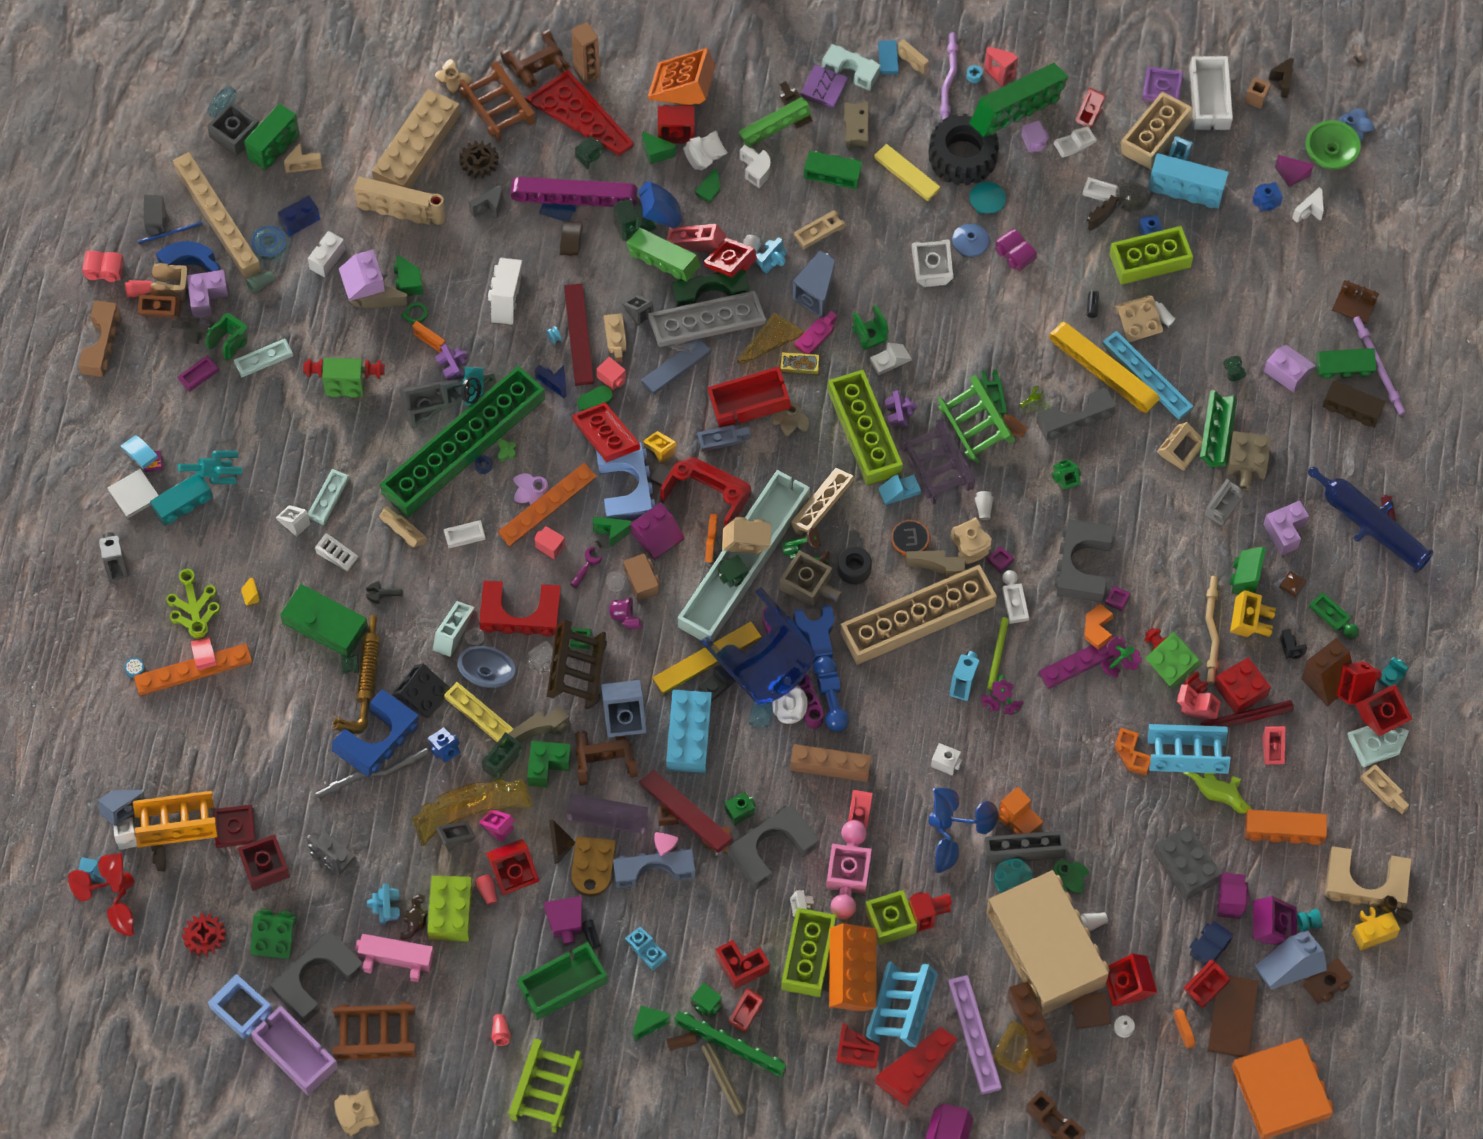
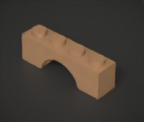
[78,300,121,377]

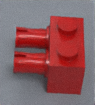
[909,892,952,933]

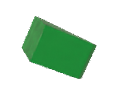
[642,131,676,164]
[633,1006,670,1041]

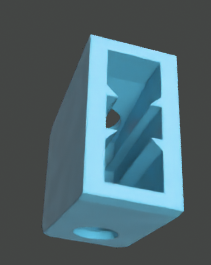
[949,651,979,701]

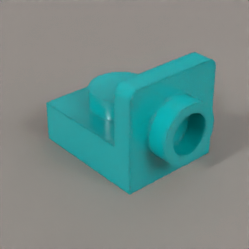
[1377,657,1409,687]

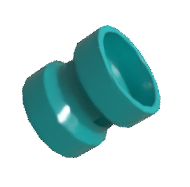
[1297,909,1322,932]

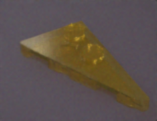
[737,312,804,365]

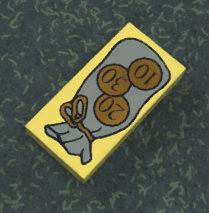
[781,352,819,374]

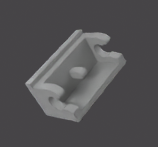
[1205,479,1243,526]

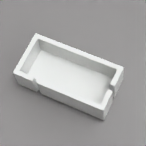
[1189,56,1233,130]

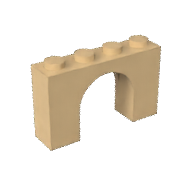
[1324,846,1411,908]

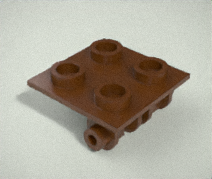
[1332,280,1380,324]

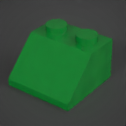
[1229,547,1266,594]

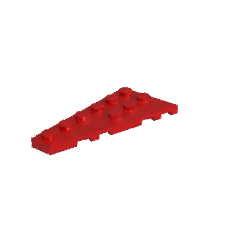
[525,70,634,156]

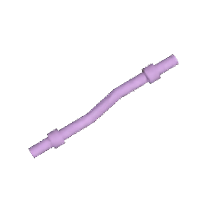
[940,32,959,120]
[1353,316,1406,415]

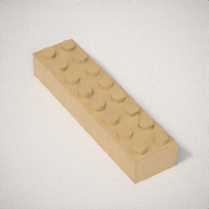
[840,565,997,665]

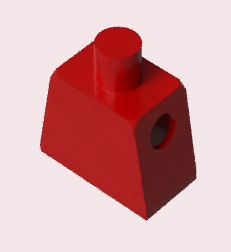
[1337,661,1382,705]

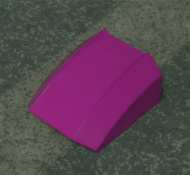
[926,1103,974,1139]

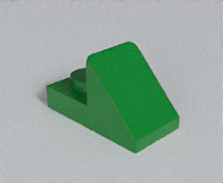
[593,517,632,547]

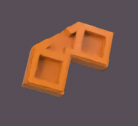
[705,514,718,563]
[1085,604,1114,650]
[1115,728,1151,776]

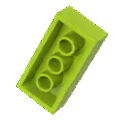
[1109,226,1193,285]
[781,908,836,998]

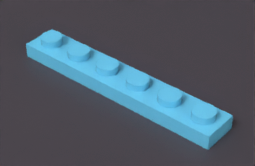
[1102,331,1193,420]

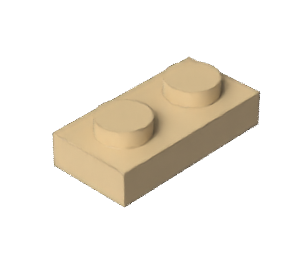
[898,39,929,74]

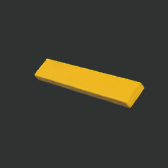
[652,621,761,695]

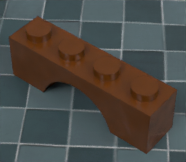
[1008,981,1058,1067]

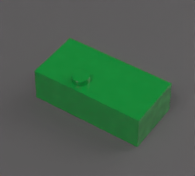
[280,584,368,658]

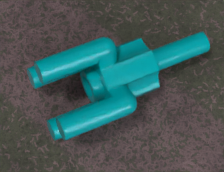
[178,451,243,484]

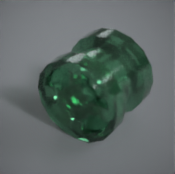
[341,654,359,674]

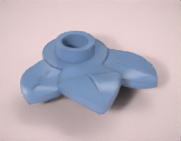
[1340,109,1375,141]

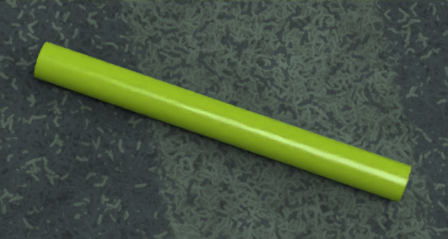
[987,617,1009,690]

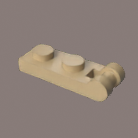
[793,210,846,250]

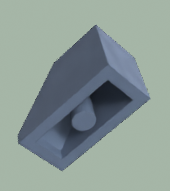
[98,790,145,826]

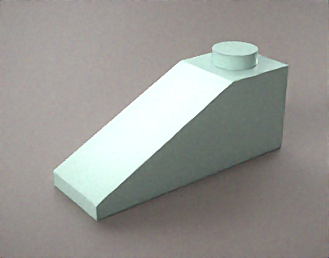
[432,601,475,657]

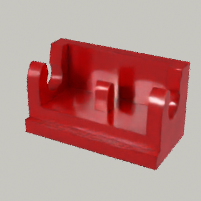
[1184,959,1230,1008]

